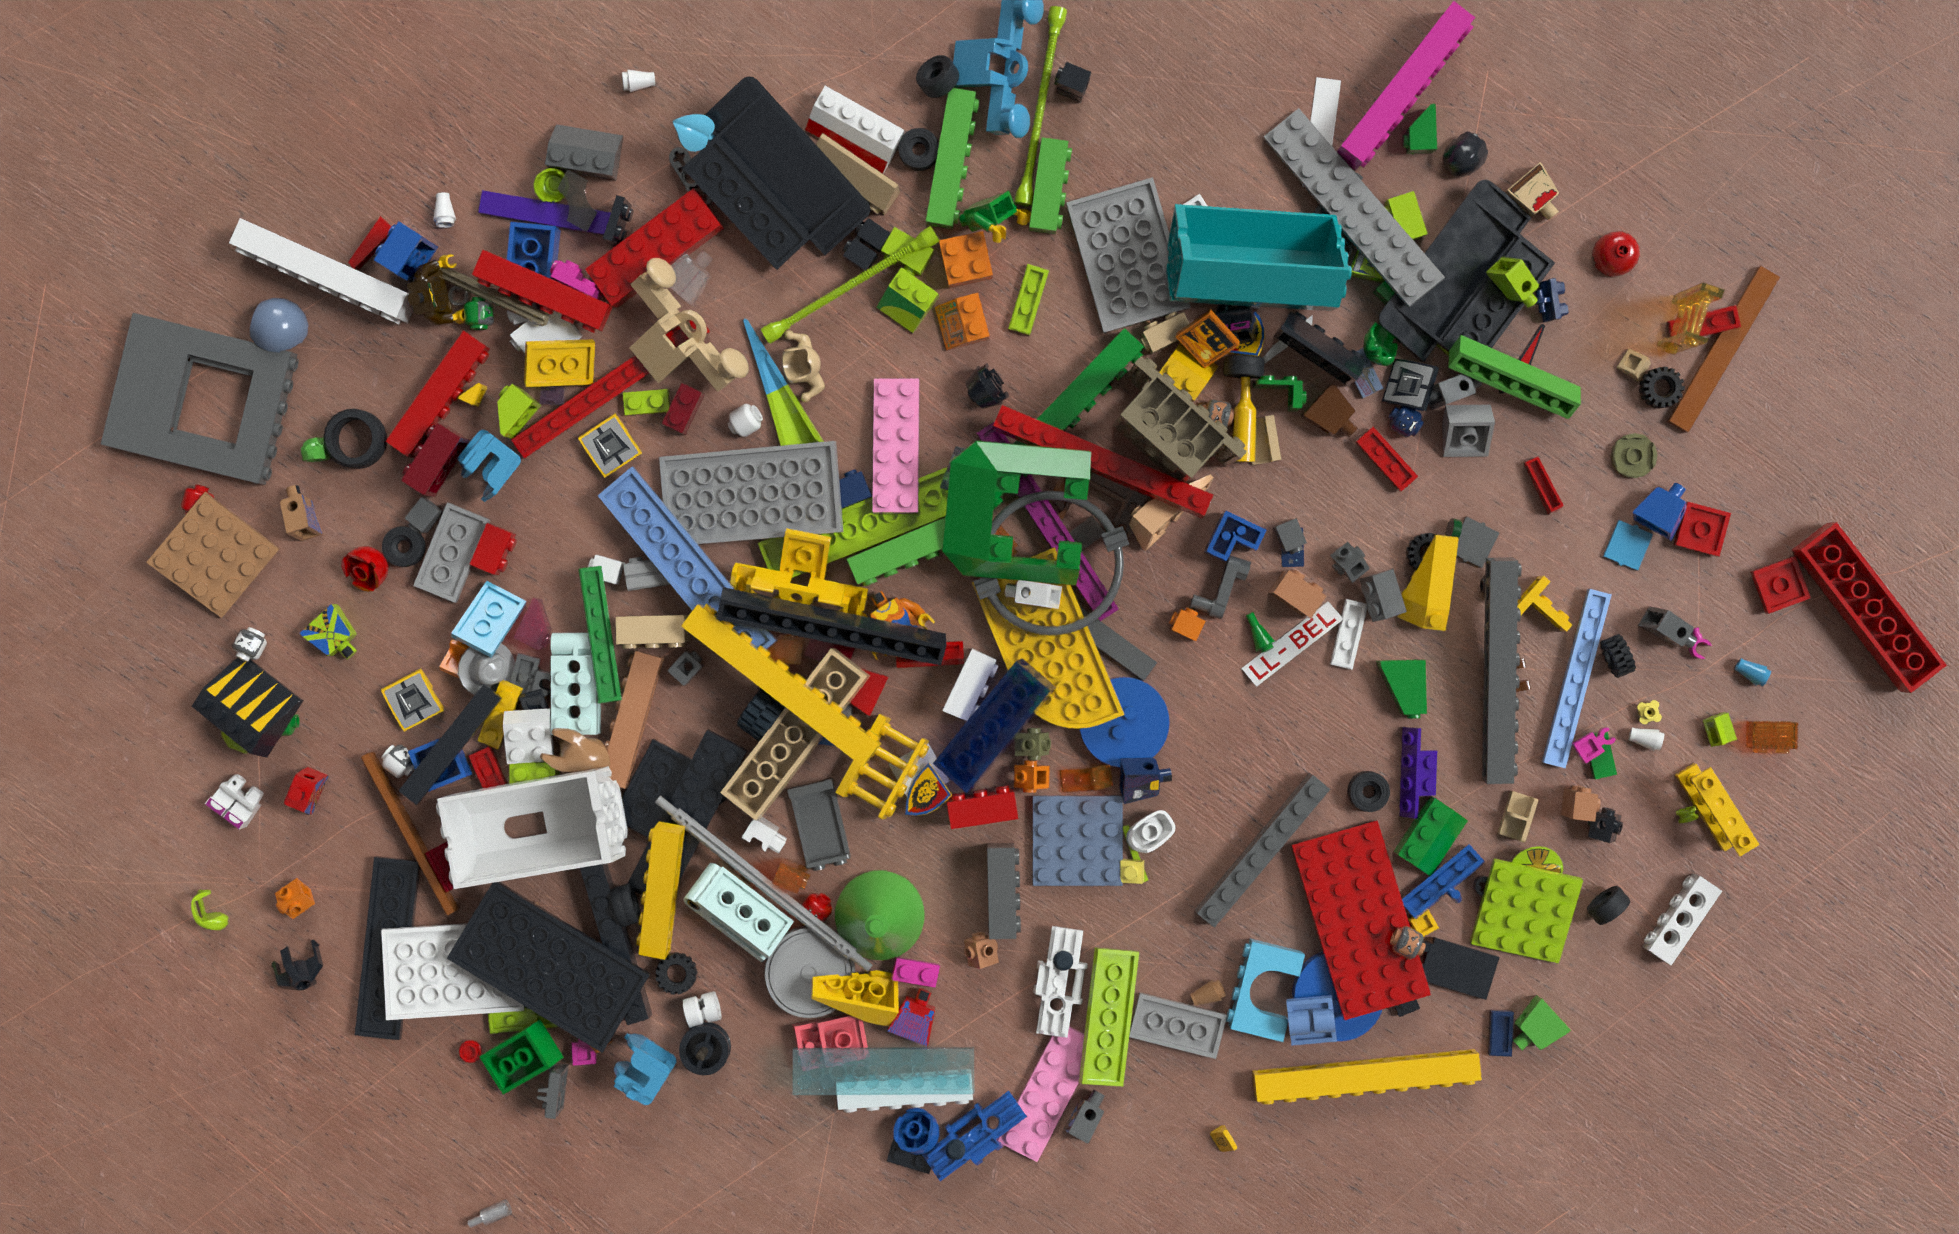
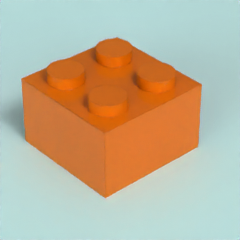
[939,231,993,288]

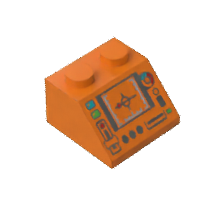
[935,293,990,351]

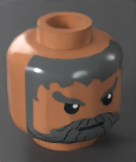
[1202,399,1234,428]
[1390,926,1426,960]

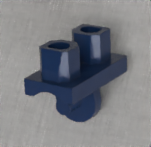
[1533,278,1569,323]

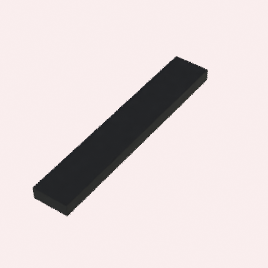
[399,684,503,805]

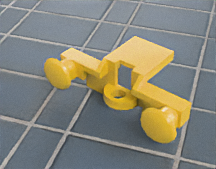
[730,528,868,617]

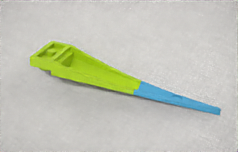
[743,319,824,446]

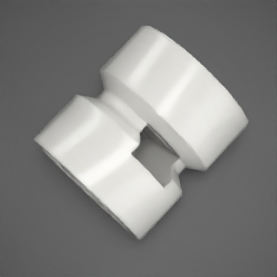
[683,991,722,1028]

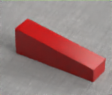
[348,216,392,271]
[1524,457,1564,515]

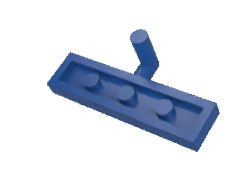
[1402,844,1485,920]

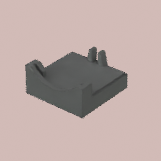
[537,1063,569,1119]

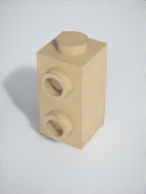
[1140,311,1189,355]

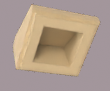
[1617,349,1651,382]

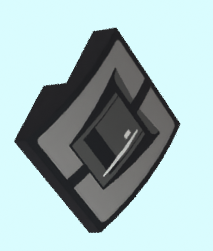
[1382,359,1439,411]

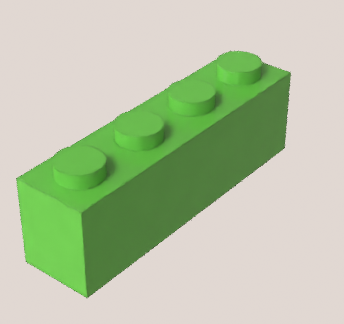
[1029,137,1072,234]

